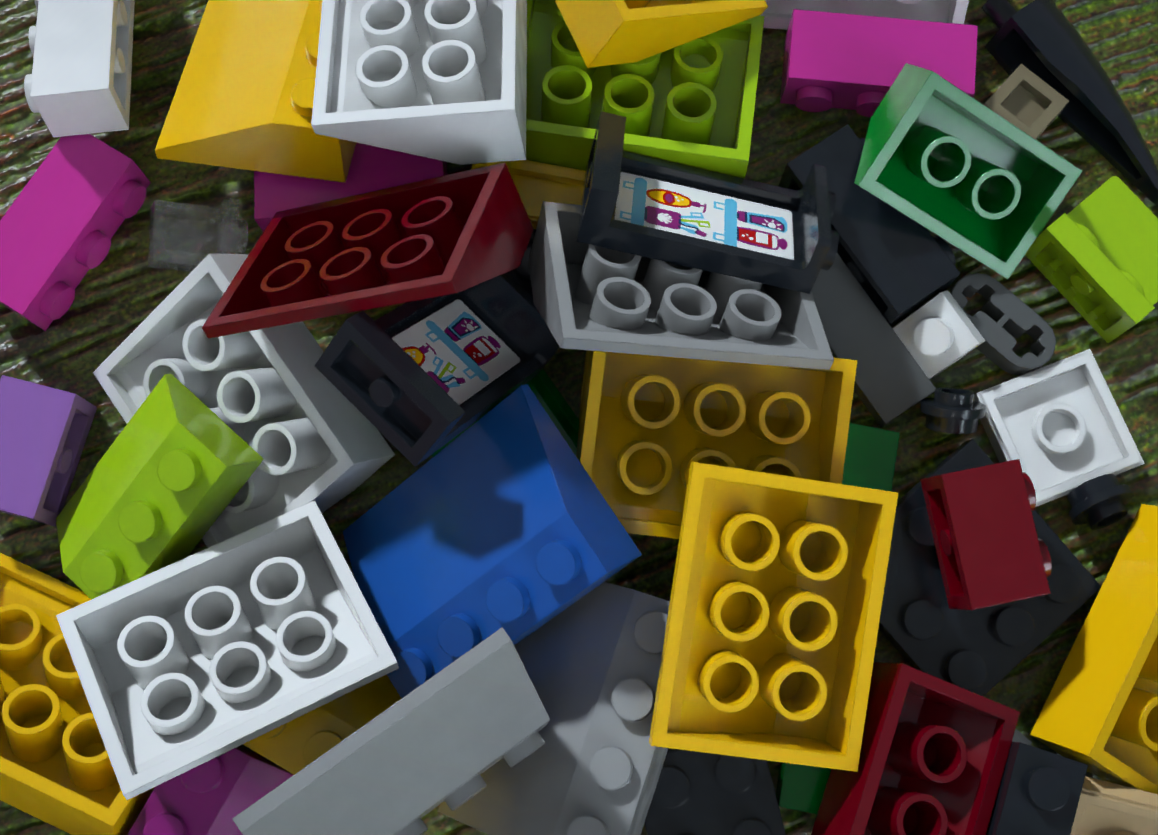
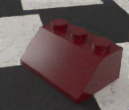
[811,662,1020,835]

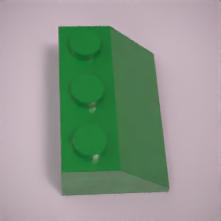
[854,63,1082,279]

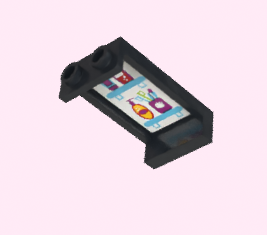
[576,111,839,294]
[314,272,560,467]

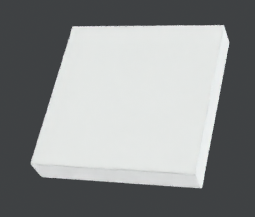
[974,349,1145,507]

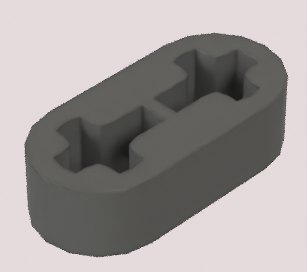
[949,273,1056,376]

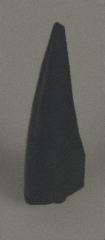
[981,0,1158,207]

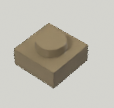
[984,63,1069,139]

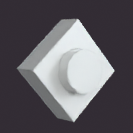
[892,290,985,379]

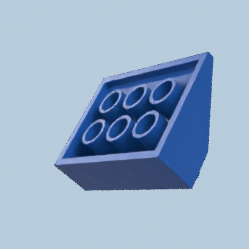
[343,384,642,698]

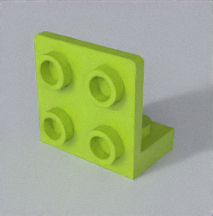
[1025,176,1158,343]

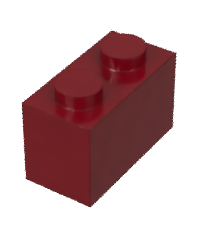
[920,459,1052,610]

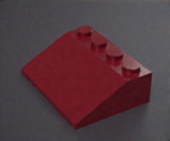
[202,162,534,339]

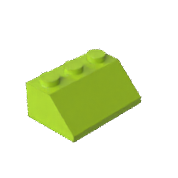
[56,374,264,600]

